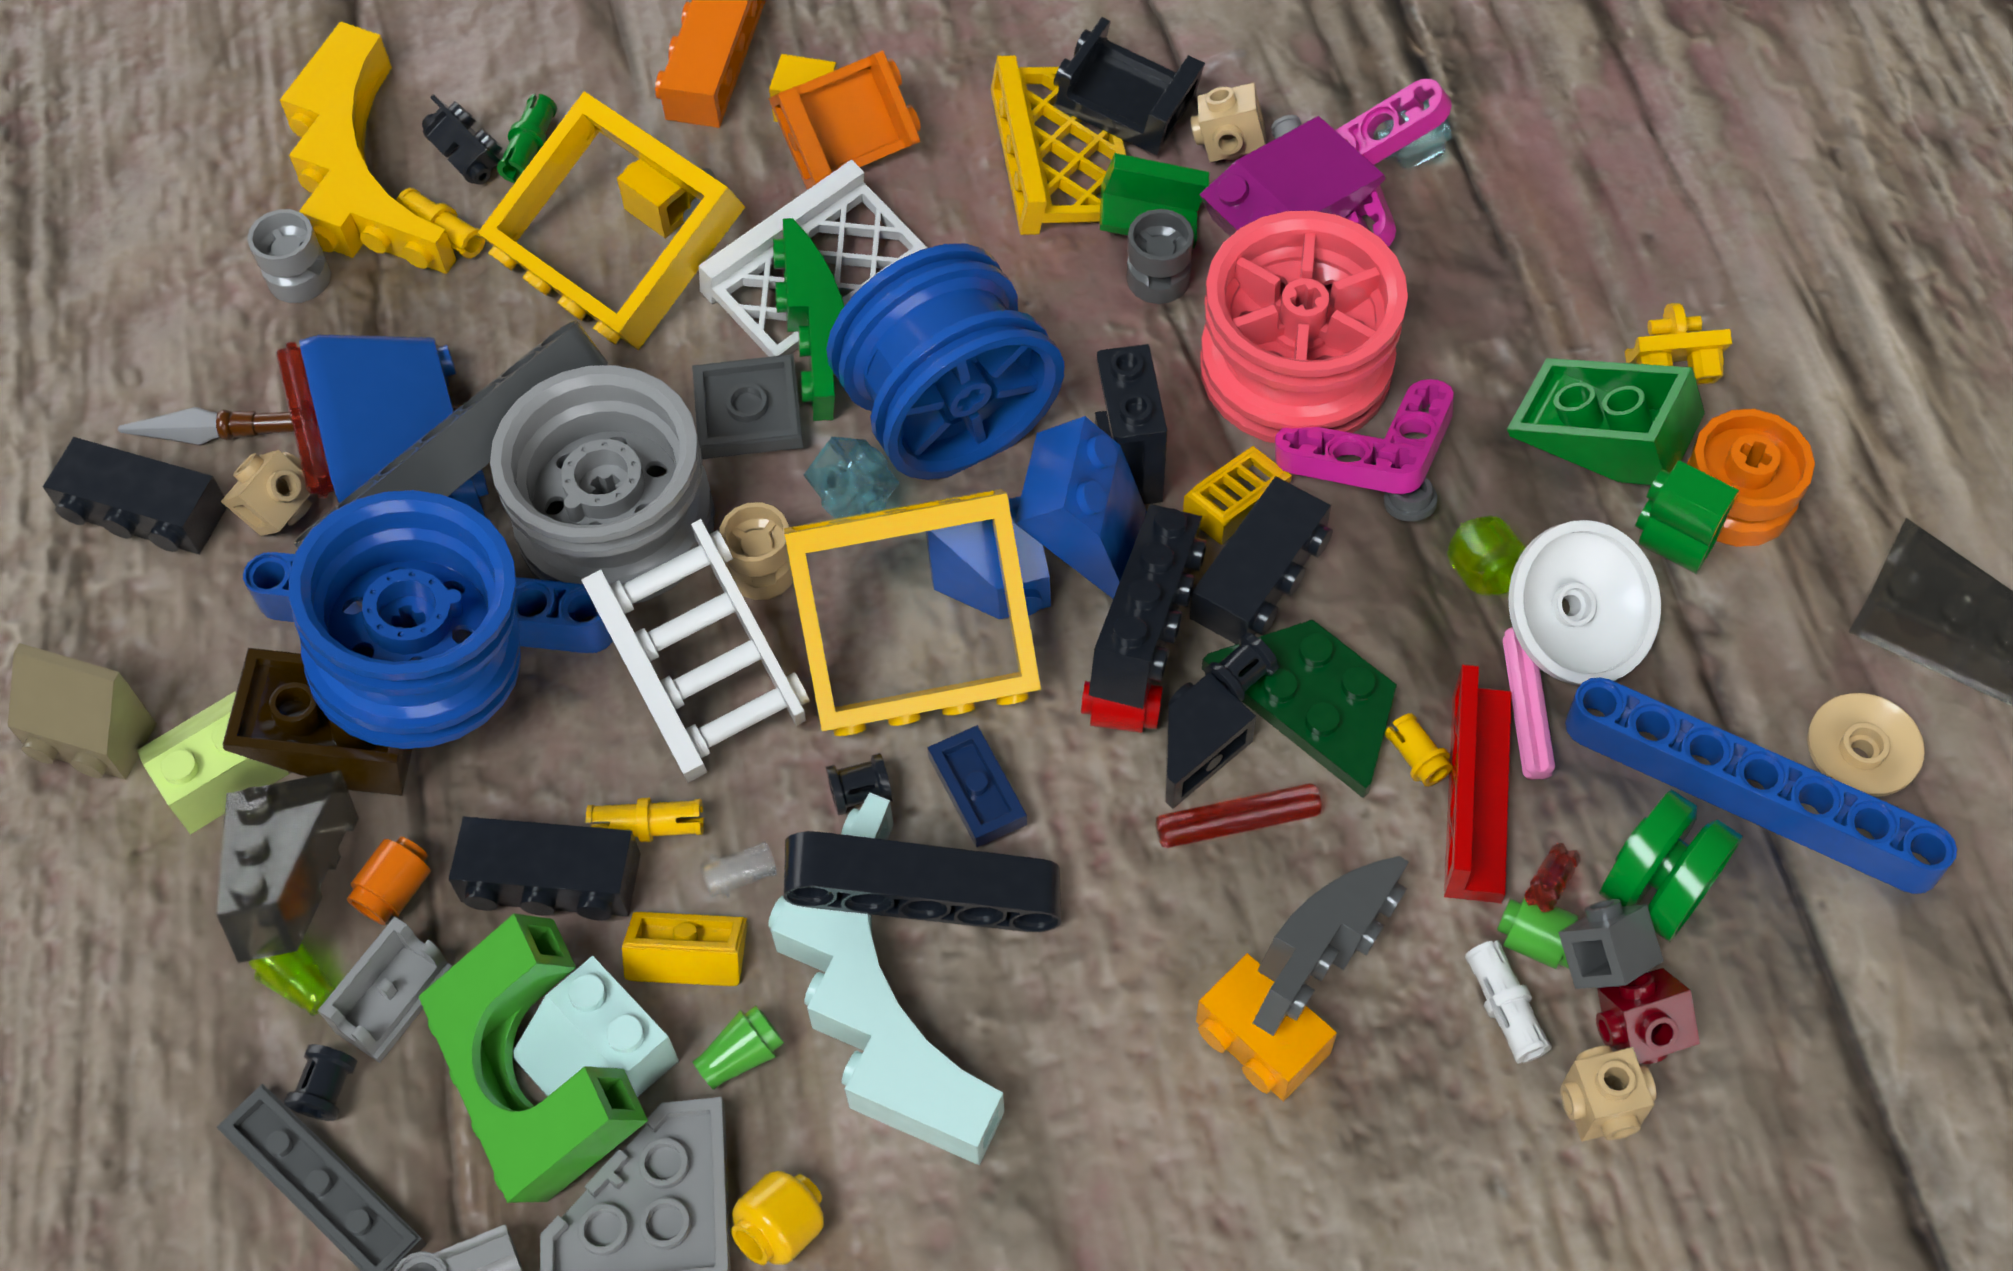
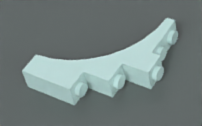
[768,792,1004,1165]

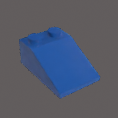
[1015,416,1147,599]

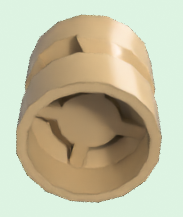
[719,502,793,600]

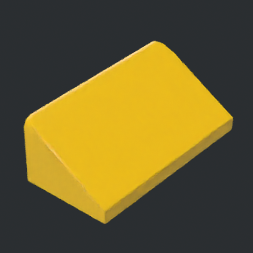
[622,912,747,986]

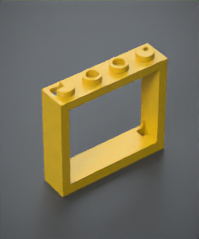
[477,91,745,351]
[784,488,1041,736]

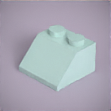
[513,956,679,1097]

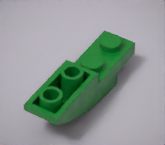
[773,218,844,421]

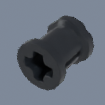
[1204,632,1279,702]
[826,753,893,816]
[284,1044,357,1121]

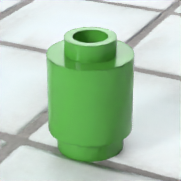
[1497,893,1579,969]

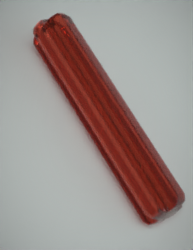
[1155,783,1322,848]

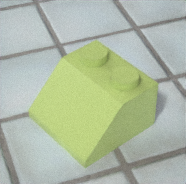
[137,692,289,834]

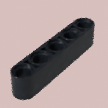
[783,831,1062,932]

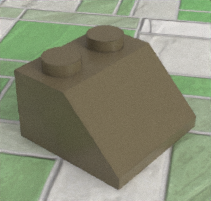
[8,643,157,780]

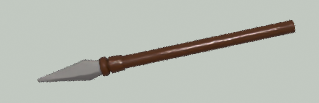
[118,405,462,445]

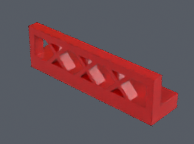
[1444,664,1511,904]

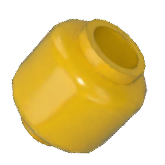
[731,1171,824,1265]

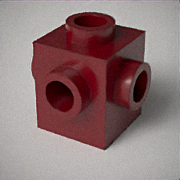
[1596,968,1700,1064]

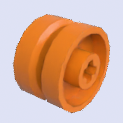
[1687,409,1815,547]

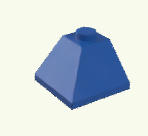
[926,496,1051,620]

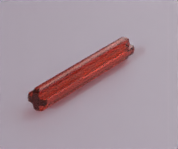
[276,342,334,499]

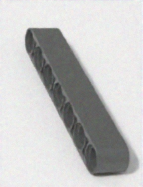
[293,320,608,548]

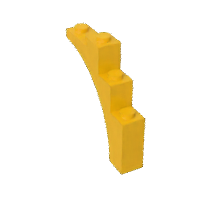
[280,21,456,274]

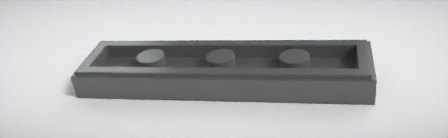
[216,1083,427,1271]

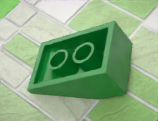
[1507,358,1705,485]

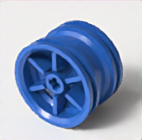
[826,243,1065,480]
[289,490,521,749]

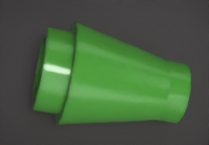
[692,1005,784,1090]

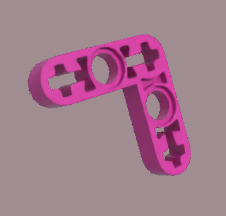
[1335,79,1452,247]
[1275,379,1454,494]

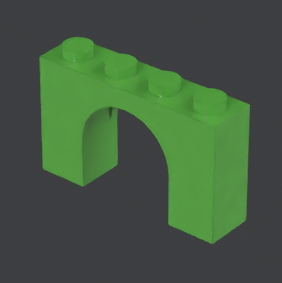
[418,914,648,1203]

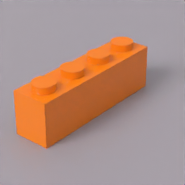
[655,0,766,128]

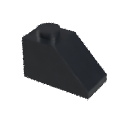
[1165,673,1257,809]

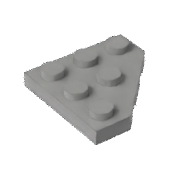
[540,1097,731,1271]

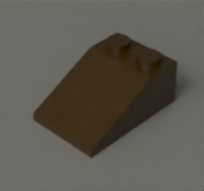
[222,648,413,796]

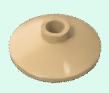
[1807,693,1925,797]

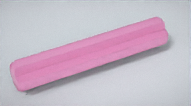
[1502,627,1555,780]

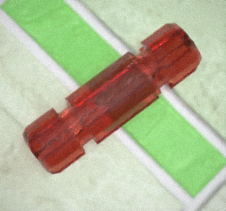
[1524,843,1581,913]

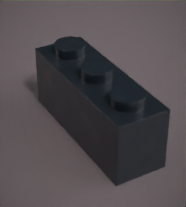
[42,437,227,555]
[1189,476,1333,644]
[448,816,641,921]

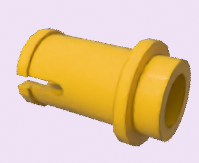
[1384,713,1452,787]

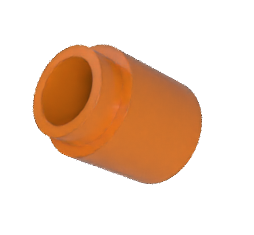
[347,836,431,925]

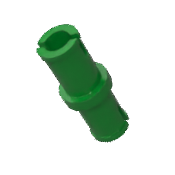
[497,94,557,183]

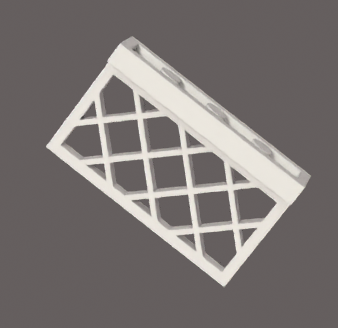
[699,159,927,357]

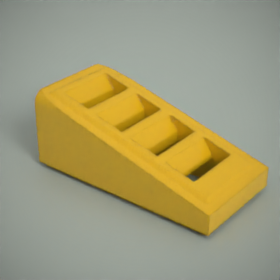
[1183,446,1292,545]

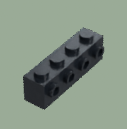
[1089,504,1207,709]

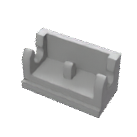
[318,917,453,1063]

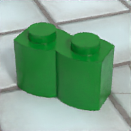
[1635,460,1739,574]

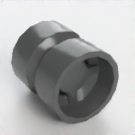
[1126,209,1194,304]

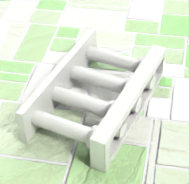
[581,519,810,783]

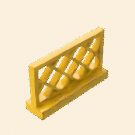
[990,55,1126,235]

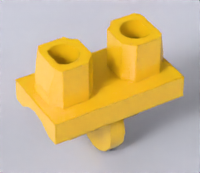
[1625,303,1732,385]

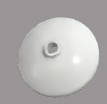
[1508,520,1661,685]

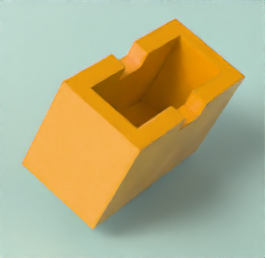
[1196,953,1337,1102]

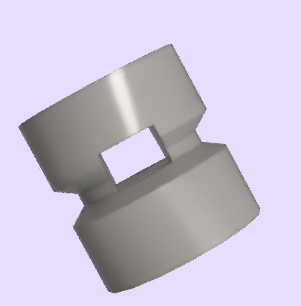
[247,209,331,303]

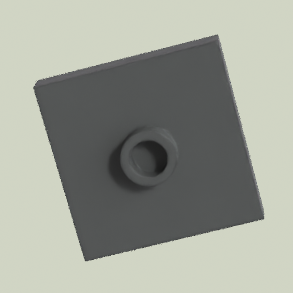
[692,354,803,459]

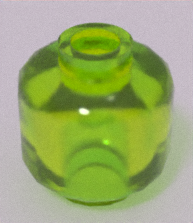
[1447,515,1526,595]

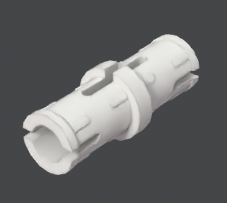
[1465,940,1552,1064]

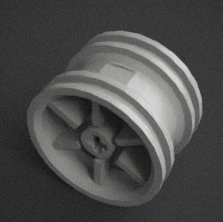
[490,365,715,604]

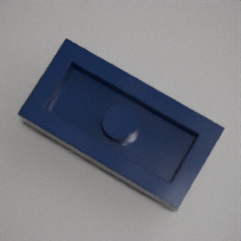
[927,725,1027,848]

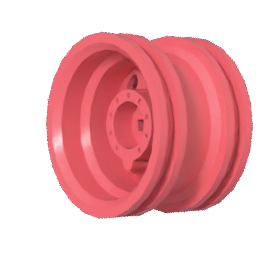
[1200,211,1408,443]

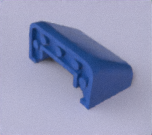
[299,335,489,516]

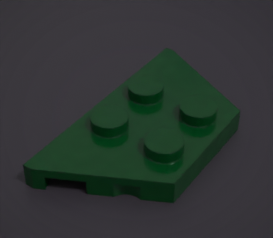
[1202,619,1397,799]

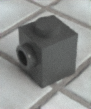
[1558,899,1664,989]

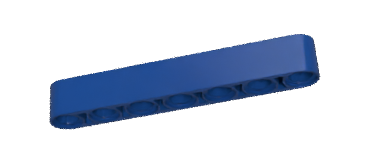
[243,552,613,653]
[1565,677,1957,894]

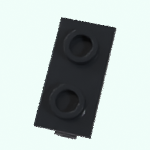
[422,94,503,185]

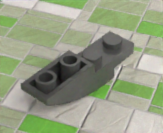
[1252,856,1409,1036]

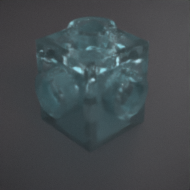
[804,436,900,519]

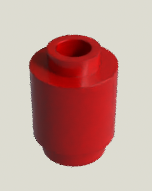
[1081,681,1163,733]

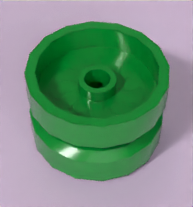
[1599,789,1743,942]

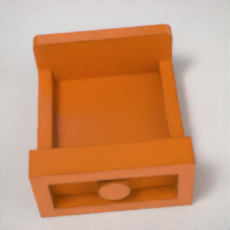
[768,50,921,189]

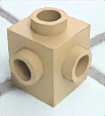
[1191,83,1266,162]
[221,450,318,536]
[1560,1046,1656,1142]

